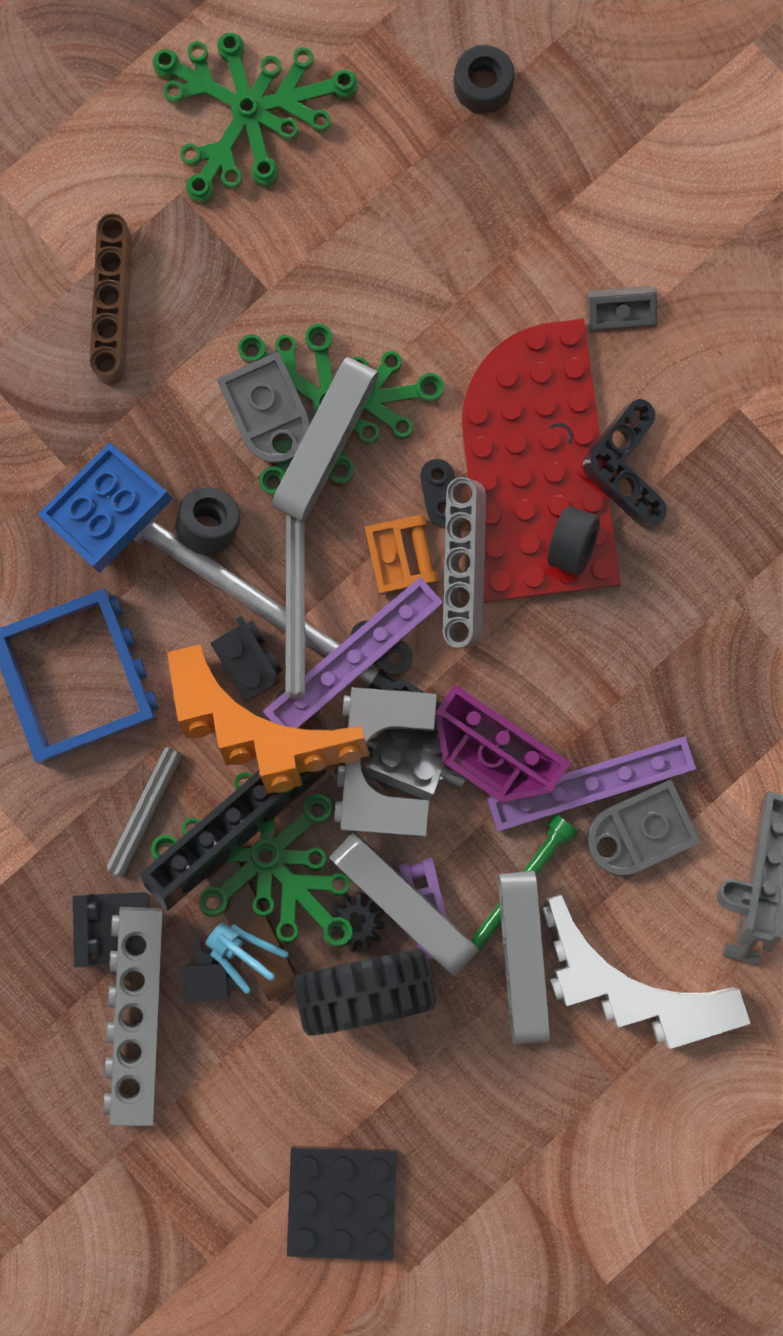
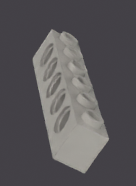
[103,907,162,1126]

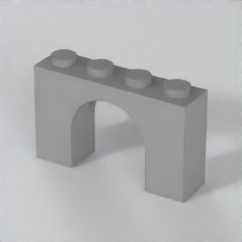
[334,688,437,836]

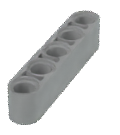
[272,357,379,522]
[443,477,486,648]
[330,831,479,976]
[498,871,550,1045]

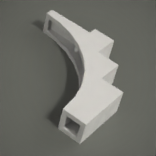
[542,895,751,1049]

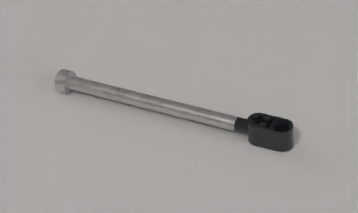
[133,515,441,733]

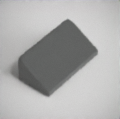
[586,286,657,330]

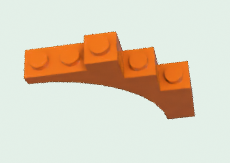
[167,644,369,794]

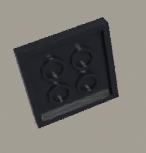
[287,1146,397,1260]

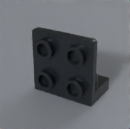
[210,616,283,703]
[73,892,149,967]

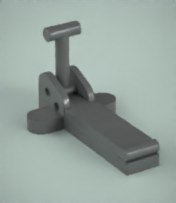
[716,791,783,965]

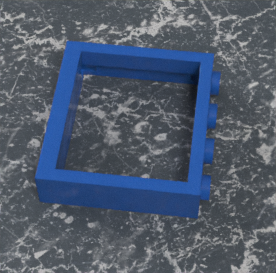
[0,588,159,764]

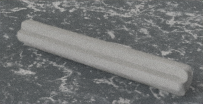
[107,747,182,876]

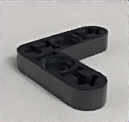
[583,399,667,527]

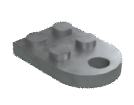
[216,351,310,463]
[587,779,701,875]

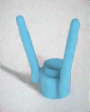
[205,922,289,994]

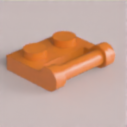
[365,515,439,595]

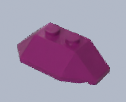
[435,684,571,803]

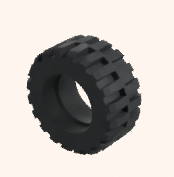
[293,948,437,1036]

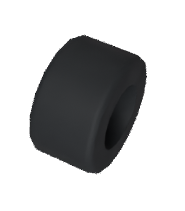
[453,44,515,113]
[175,487,240,555]
[547,506,600,575]

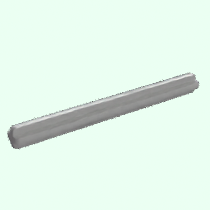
[286,514,305,699]

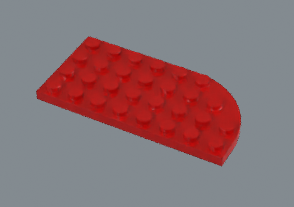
[462,318,621,603]

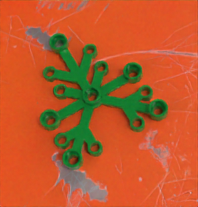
[152,32,358,205]
[238,323,444,496]
[151,760,352,948]

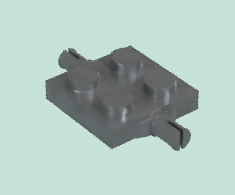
[365,729,465,802]

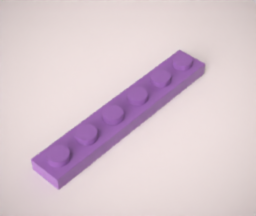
[263,577,443,728]
[487,736,696,832]

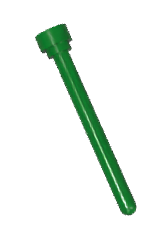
[471,815,579,957]

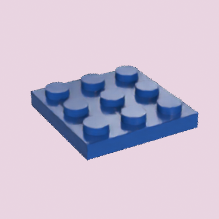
[38,442,173,573]

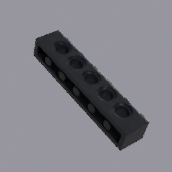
[140,768,326,912]

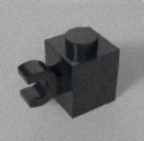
[183,939,236,1002]

